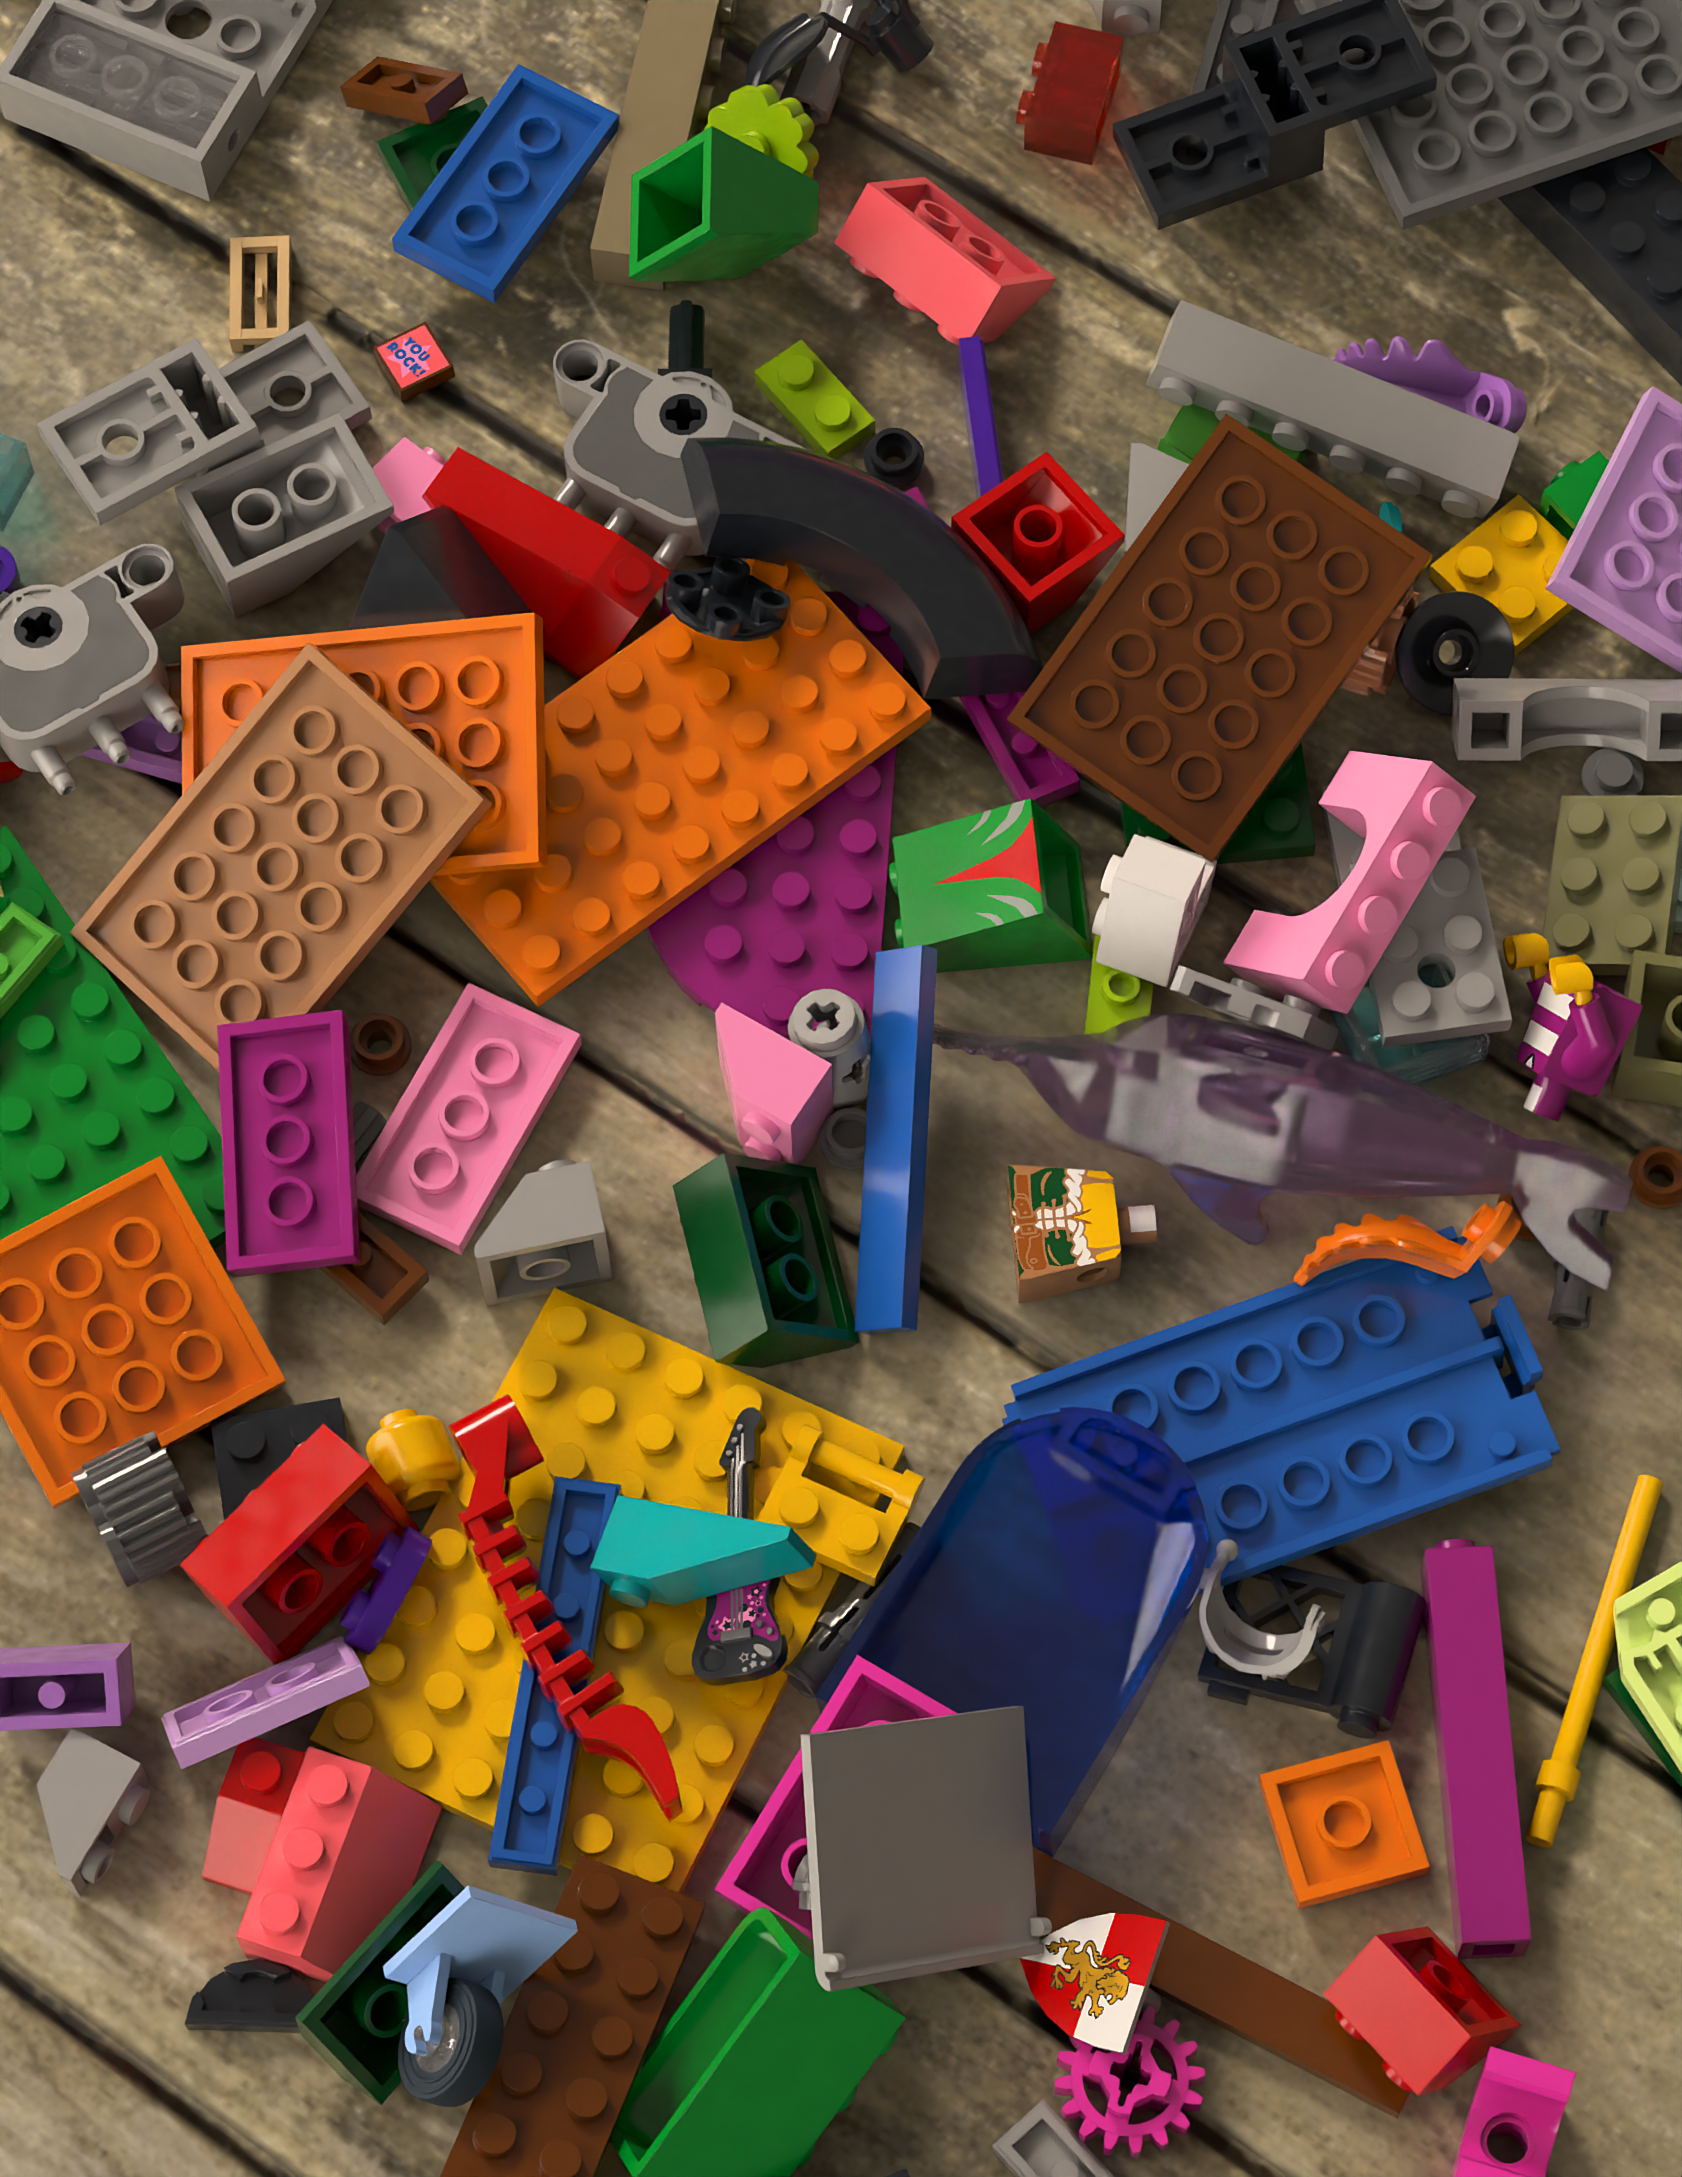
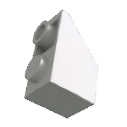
[36,1728,151,1898]

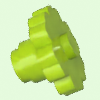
[704,84,819,178]

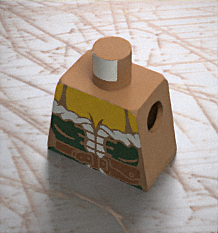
[1007,1165,1157,1303]

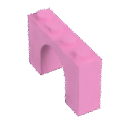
[1223,751,1476,1014]

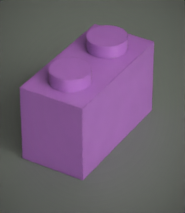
[0,1642,136,1731]

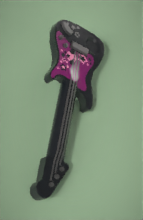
[692,1407,788,1685]

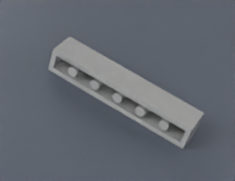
[1146,300,1521,519]

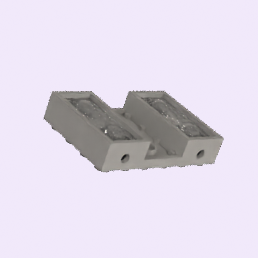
[0,0,333,202]

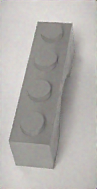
[1451,678,1682,761]

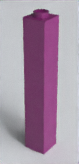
[1420,1539,1531,1959]

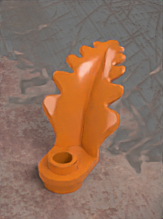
[1294,1201,1522,1287]

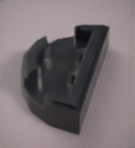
[185,1959,314,2033]

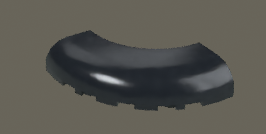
[680,437,1044,699]

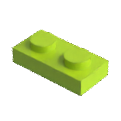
[754,339,876,459]

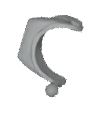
[1199,1539,1327,1680]

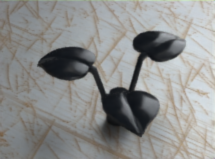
[746,0,934,87]

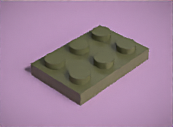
[1542,795,1682,975]

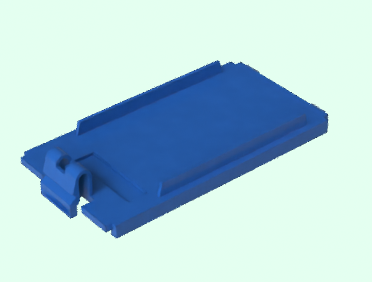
[1002,1226,1561,1630]

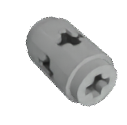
[788,989,871,1109]

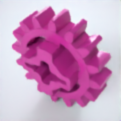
[1054,2006,1205,2159]

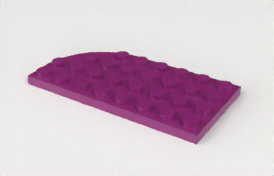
[646,583,904,1040]

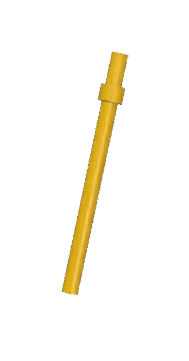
[1526,1475,1663,1848]

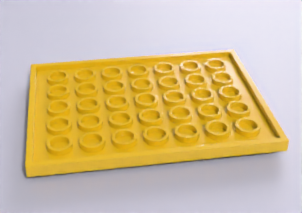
[309,1287,905,1894]

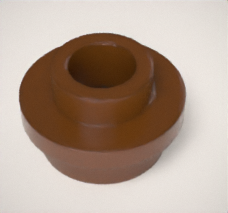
[349,1014,412,1076]
[1628,1146,1682,1209]

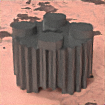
[70,1430,208,1588]

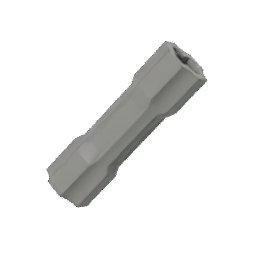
[779,0,875,127]

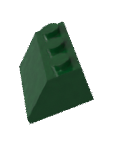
[673,1153,860,1368]
[295,1860,465,2105]

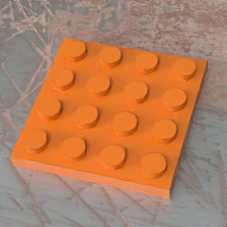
[0,1156,286,1509]

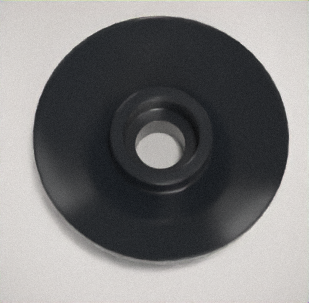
[1396,591,1514,715]

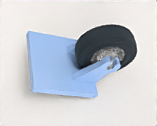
[383,1885,578,2107]

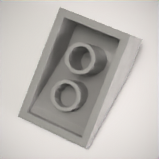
[174,412,394,618]

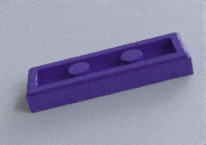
[959,336,1003,499]

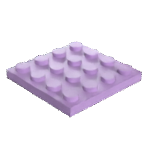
[1545,386,1682,674]

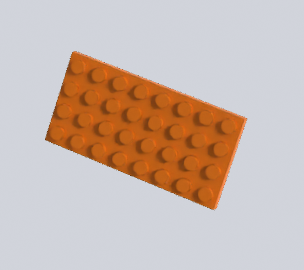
[429,559,931,1007]

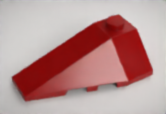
[422,447,671,680]

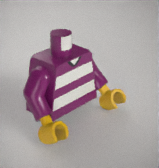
[1503,933,1643,1122]

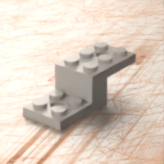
[37,320,372,526]
[1320,770,1512,1048]

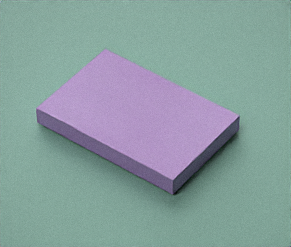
[161,1636,370,1770]

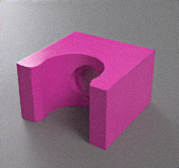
[1451,2046,1576,2177]

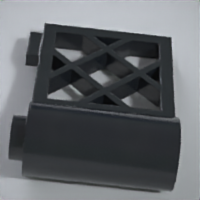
[1198,1565,1427,1739]

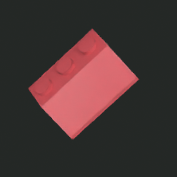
[834,177,1056,345]
[236,1746,443,1983]

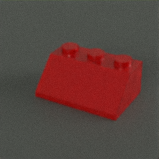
[180,1424,421,1666]

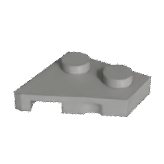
[1170,965,1339,1054]

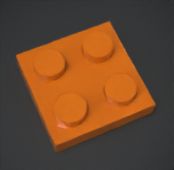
[1258,1740,1430,1909]

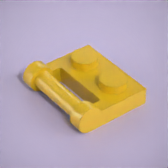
[756,1424,926,1587]

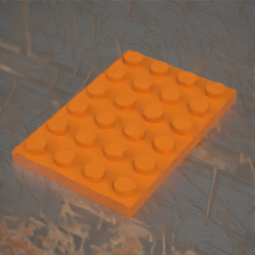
[181,612,547,876]

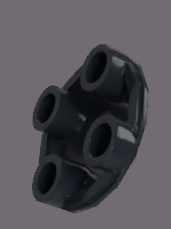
[665,557,790,642]

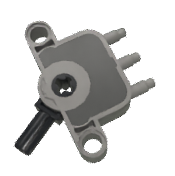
[553,300,805,572]
[0,544,185,796]

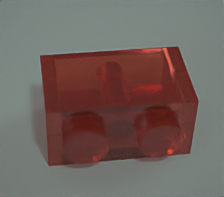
[1016,21,1124,165]

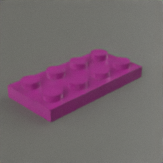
[217,1010,360,1277]

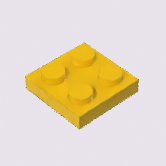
[1428,494,1575,657]

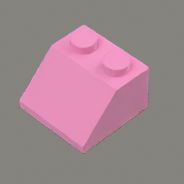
[715,1003,834,1165]

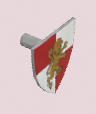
[1020,1913,1170,2055]

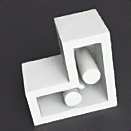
[1092,834,1217,987]

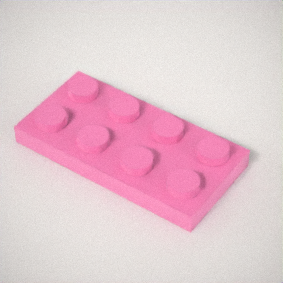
[356,983,582,1255]

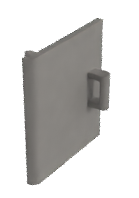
[800,1706,1052,1992]

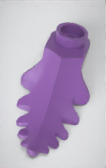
[1331,336,1527,433]

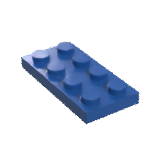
[392,64,619,303]

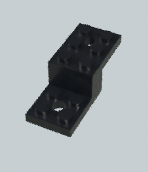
[1112,0,1437,230]

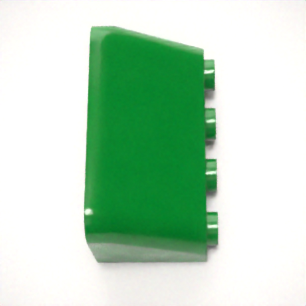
[610,1907,906,2177]

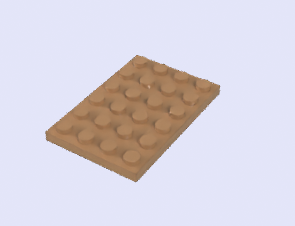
[69,642,493,1071]

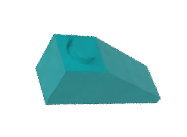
[590,1495,817,1608]

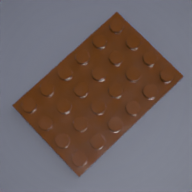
[1007,414,1432,863]

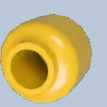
[365,1408,460,1511]

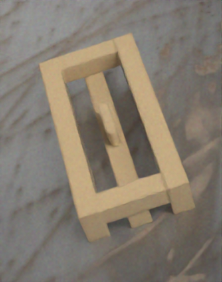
[229,235,292,352]

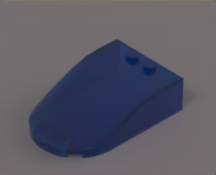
[816,1407,1208,1858]

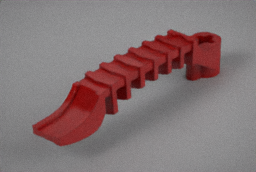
[448,1394,683,1822]

